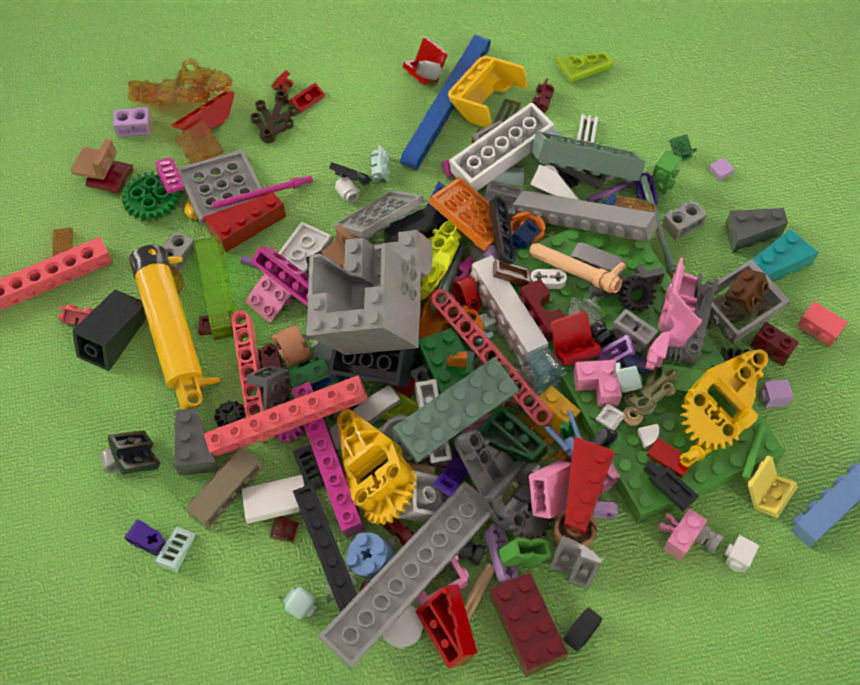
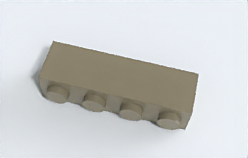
[186,447,263,530]

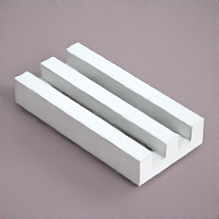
[577,114,598,143]

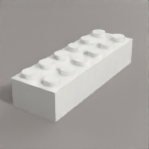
[449,102,554,191]
[470,256,548,368]

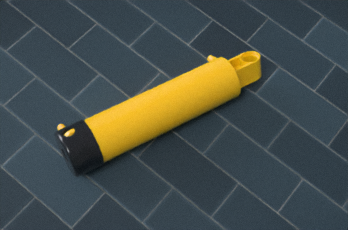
[129,245,220,410]

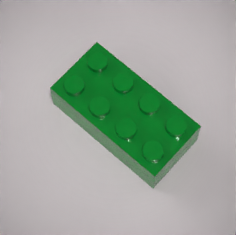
[418,327,474,395]

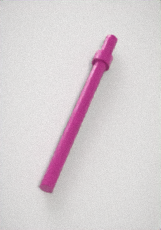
[212,175,313,209]

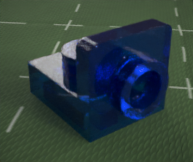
[512,219,542,249]

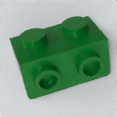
[289,357,330,388]

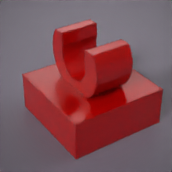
[271,70,293,92]

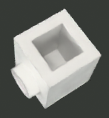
[724,535,759,573]

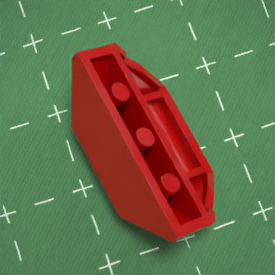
[171,90,235,136]

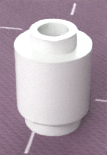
[335,177,359,203]

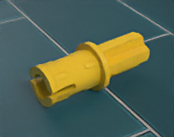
[680,442,712,467]

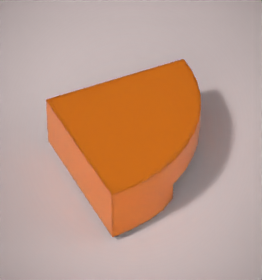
[446,352,467,368]

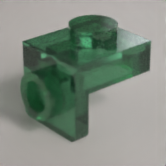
[669,134,697,161]

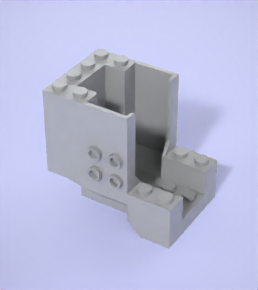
[307,230,432,355]

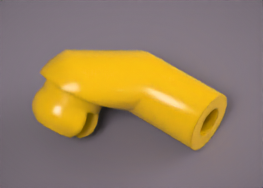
[184,198,198,220]

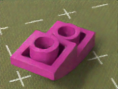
[451,256,472,295]

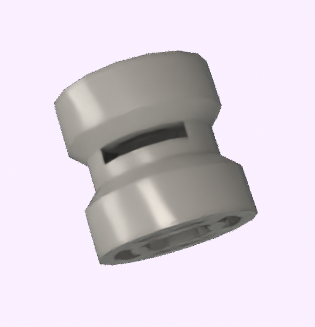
[694,524,724,553]

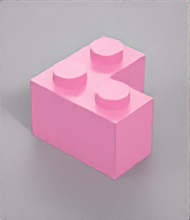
[573,360,622,408]

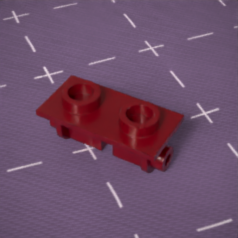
[532,78,554,113]

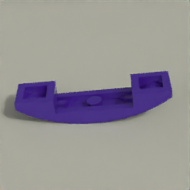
[433,451,468,497]

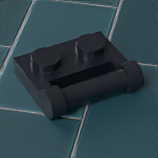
[329,162,371,185]

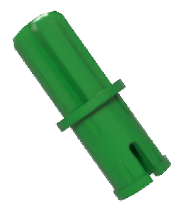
[560,421,576,441]

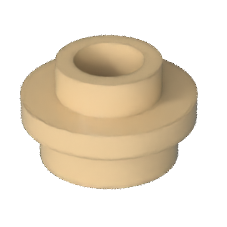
[623,406,643,426]

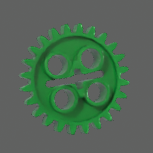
[121,171,181,222]

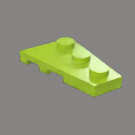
[554,52,614,83]

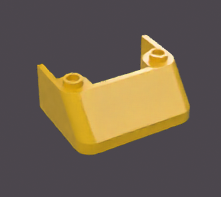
[448,56,528,128]

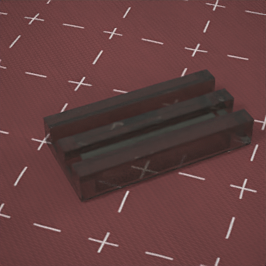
[494,98,521,123]

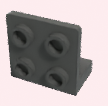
[247,365,290,411]

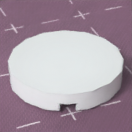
[383,605,423,649]

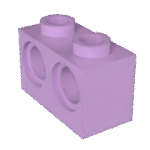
[113,107,152,137]

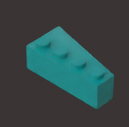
[752,229,819,281]

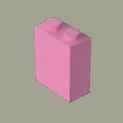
[529,461,571,519]

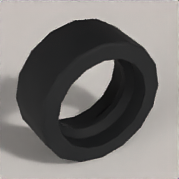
[563,608,603,651]

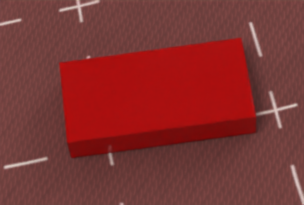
[646,438,690,478]

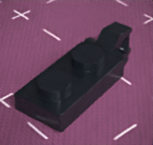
[643,460,699,512]

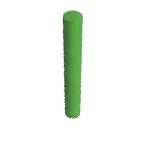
[741,424,766,481]

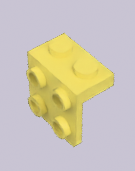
[748,456,797,518]

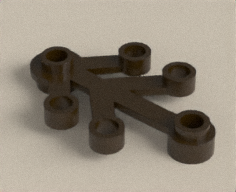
[251,90,298,144]

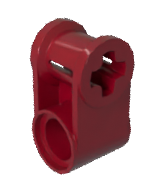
[261,344,282,368]

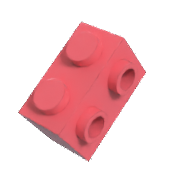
[797,301,848,347]

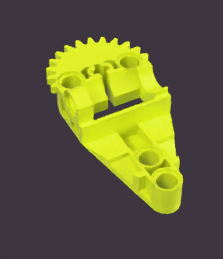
[420,221,462,300]

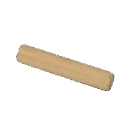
[464,563,495,620]

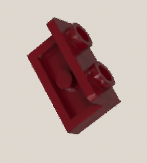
[750,322,799,366]

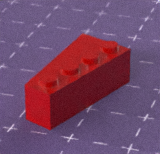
[565,436,615,536]

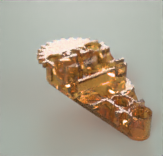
[128,59,232,105]

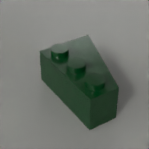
[476,405,548,464]

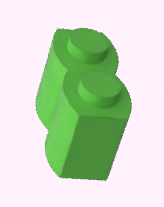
[499,538,551,568]

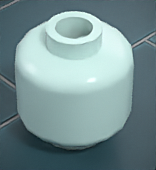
[283,587,316,620]

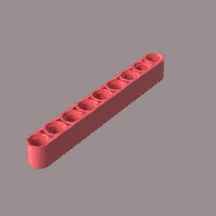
[431,289,554,426]

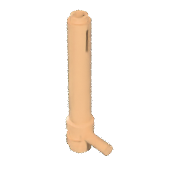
[529,243,626,293]

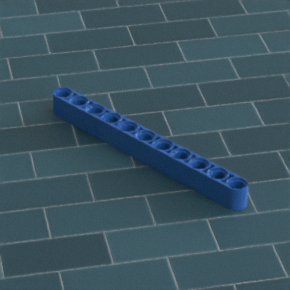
[400,35,491,170]

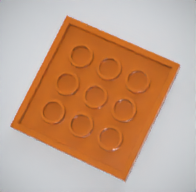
[428,177,511,251]

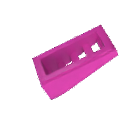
[155,157,185,194]

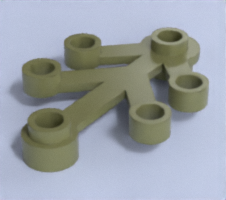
[624,359,678,415]

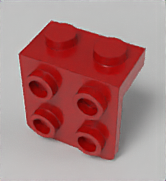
[402,37,447,85]
[550,311,602,366]

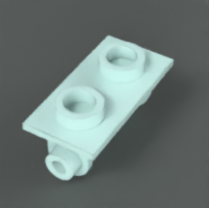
[371,145,390,182]

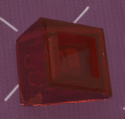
[269,516,299,543]

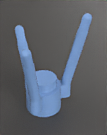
[545,410,582,459]

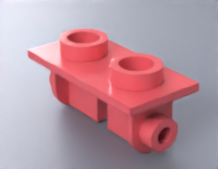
[58,304,94,325]

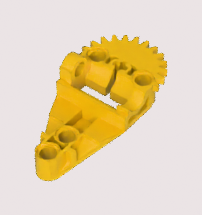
[680,349,768,450]
[338,409,417,525]

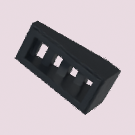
[293,444,325,489]

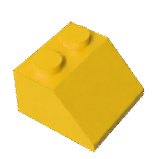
[522,385,581,446]

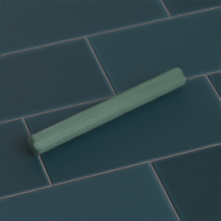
[430,244,465,312]

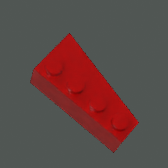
[203,192,286,252]

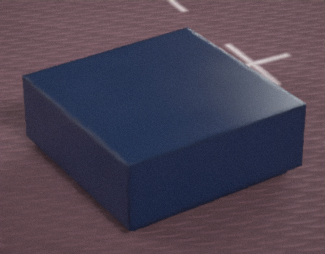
[623,355,651,374]

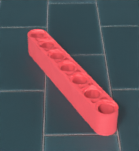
[232,310,269,442]

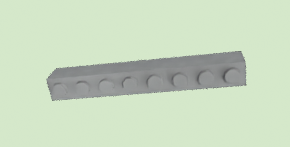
[513,190,657,242]

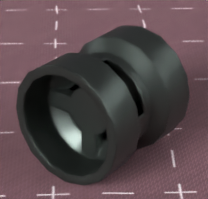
[459,540,485,566]

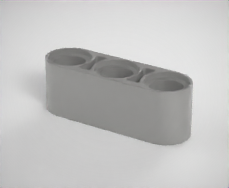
[570,242,627,277]

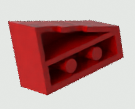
[415,584,478,669]

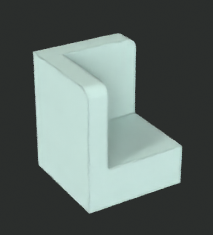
[616,362,643,393]

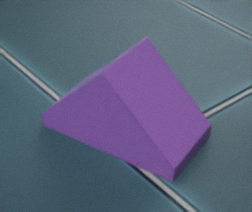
[597,334,635,367]

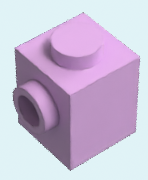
[759,379,793,408]

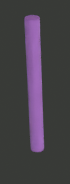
[587,171,650,202]

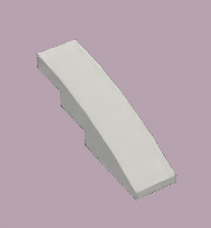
[330,385,401,450]

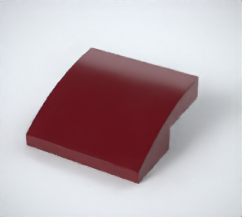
[85,161,133,194]

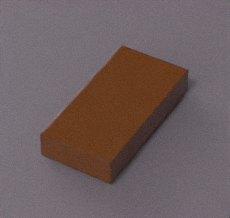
[493,259,531,286]

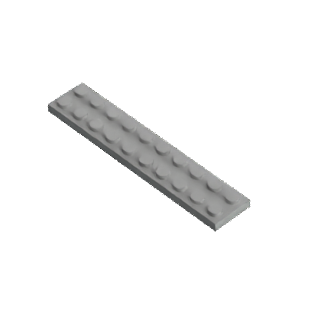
[318,482,492,670]

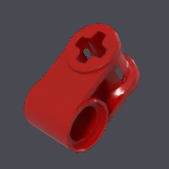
[451,275,481,312]

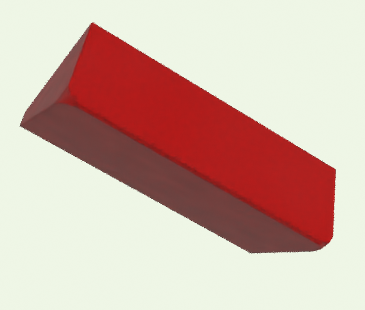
[288,82,326,114]

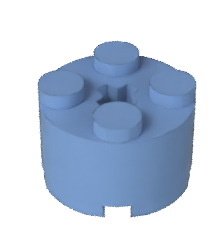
[345,533,395,581]

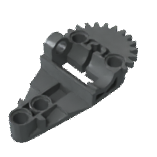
[454,431,553,541]

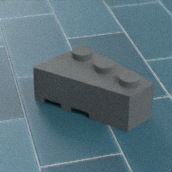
[725,208,788,253]
[174,408,219,475]

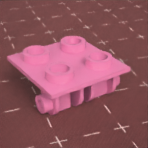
[244,273,293,323]

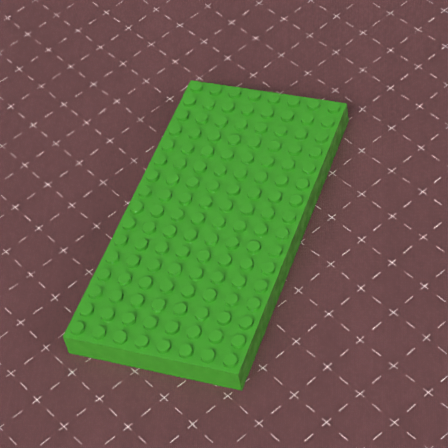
[510,228,785,524]

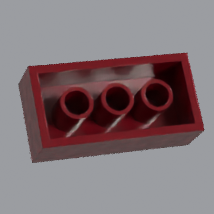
[489,572,568,677]

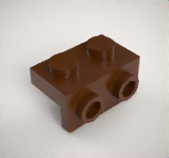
[725,268,769,313]

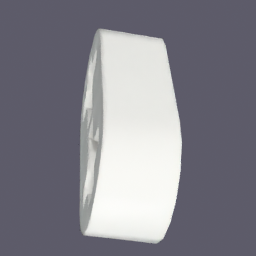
[530,269,567,289]

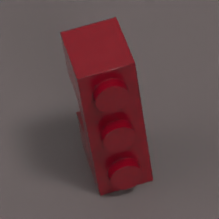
[519,279,566,342]

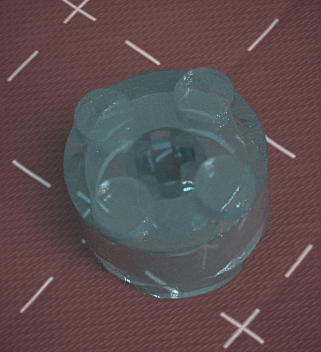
[519,348,567,395]

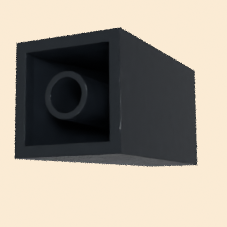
[72,289,146,371]

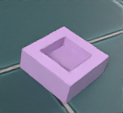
[709,158,735,181]

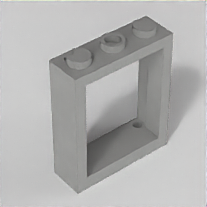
[709,259,790,344]

